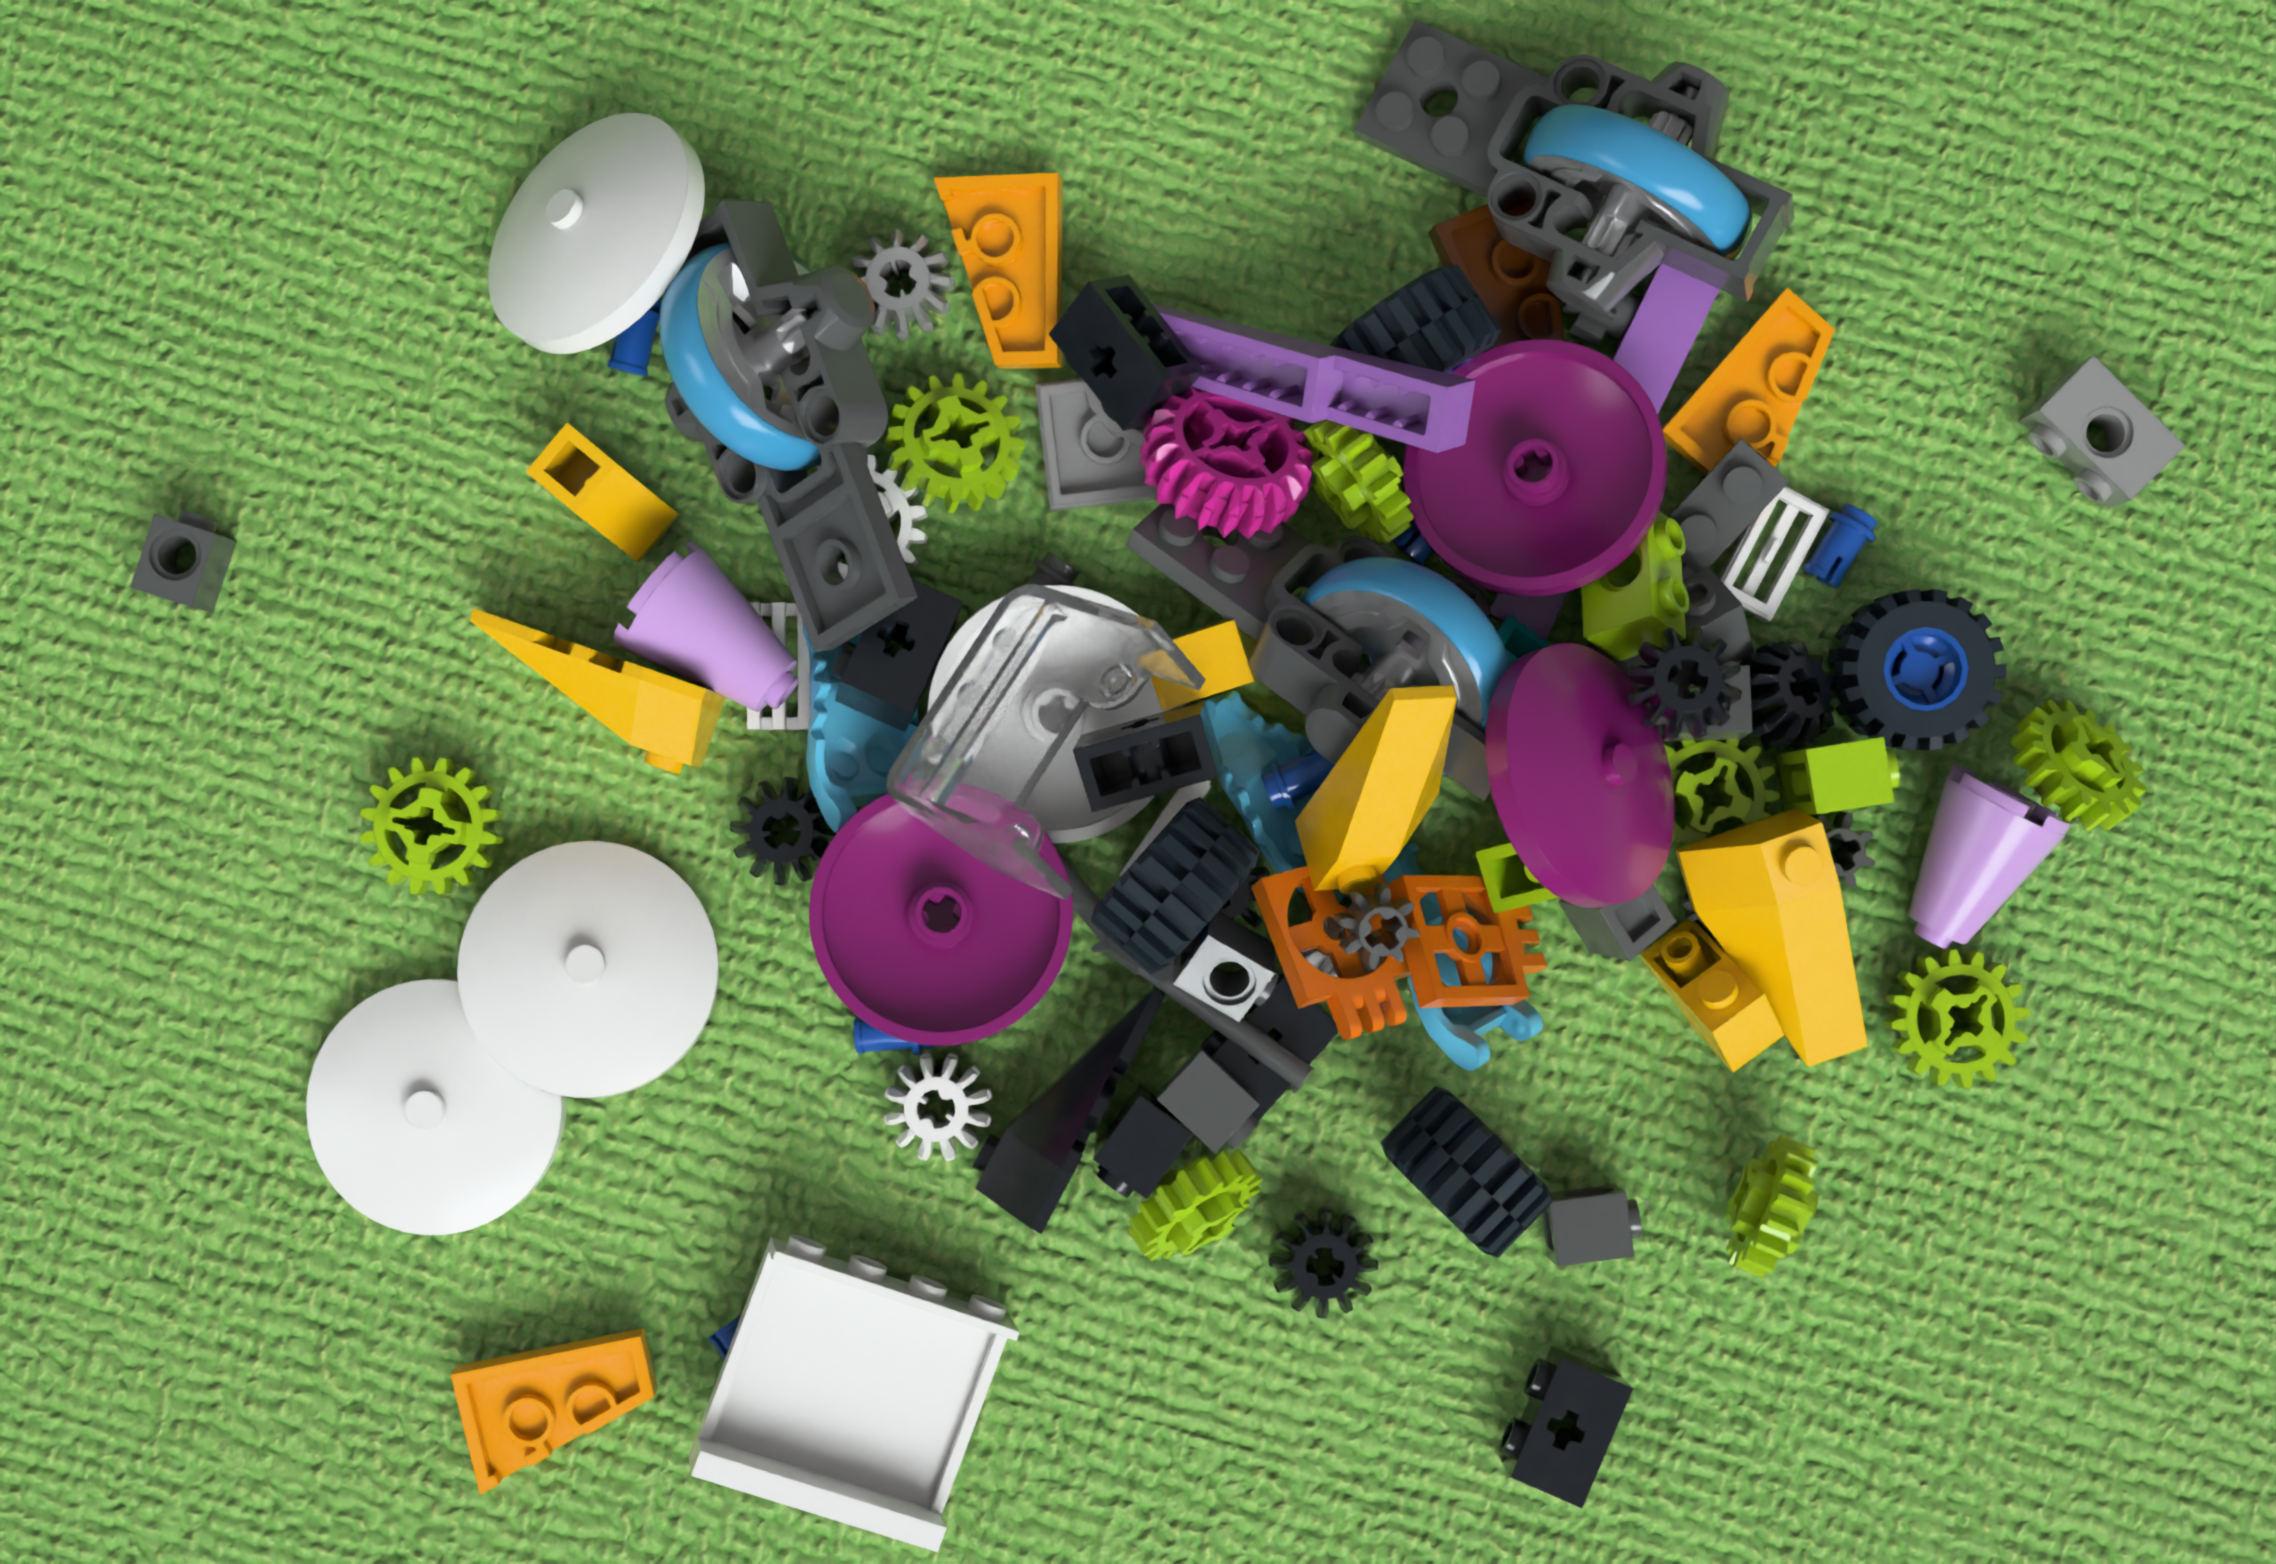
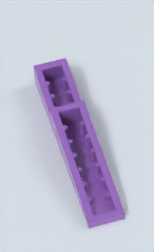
[1489,263,1720,639]
[1152,304,1475,453]

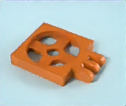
[1251,866,1410,1040]
[1386,875,1548,1008]

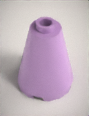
[614,541,799,712]
[1907,764,2072,949]

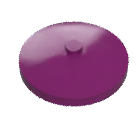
[1403,339,1668,597]
[1485,643,1674,908]
[809,782,1073,1046]

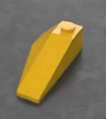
[469,608,726,775]
[1295,685,1457,894]
[1675,808,1868,1067]

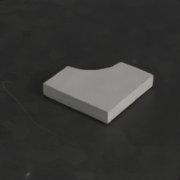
[1035,378,1157,512]

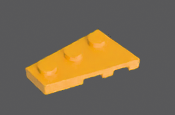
[934,172,1063,369]
[1662,287,1835,475]
[450,1328,658,1495]

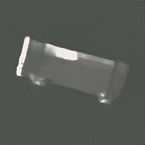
[887,584,1206,900]

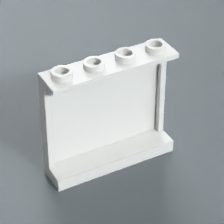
[688,1234,1020,1552]

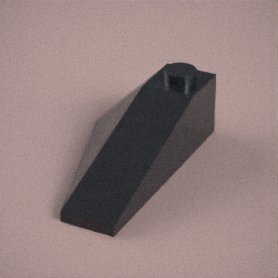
[972,986,1165,1234]

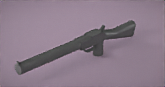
[1057,850,1314,1094]

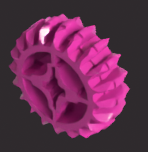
[1139,387,1314,539]

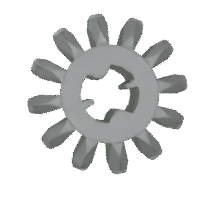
[850,229,955,341]

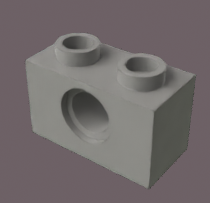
[2019,355,2185,508]

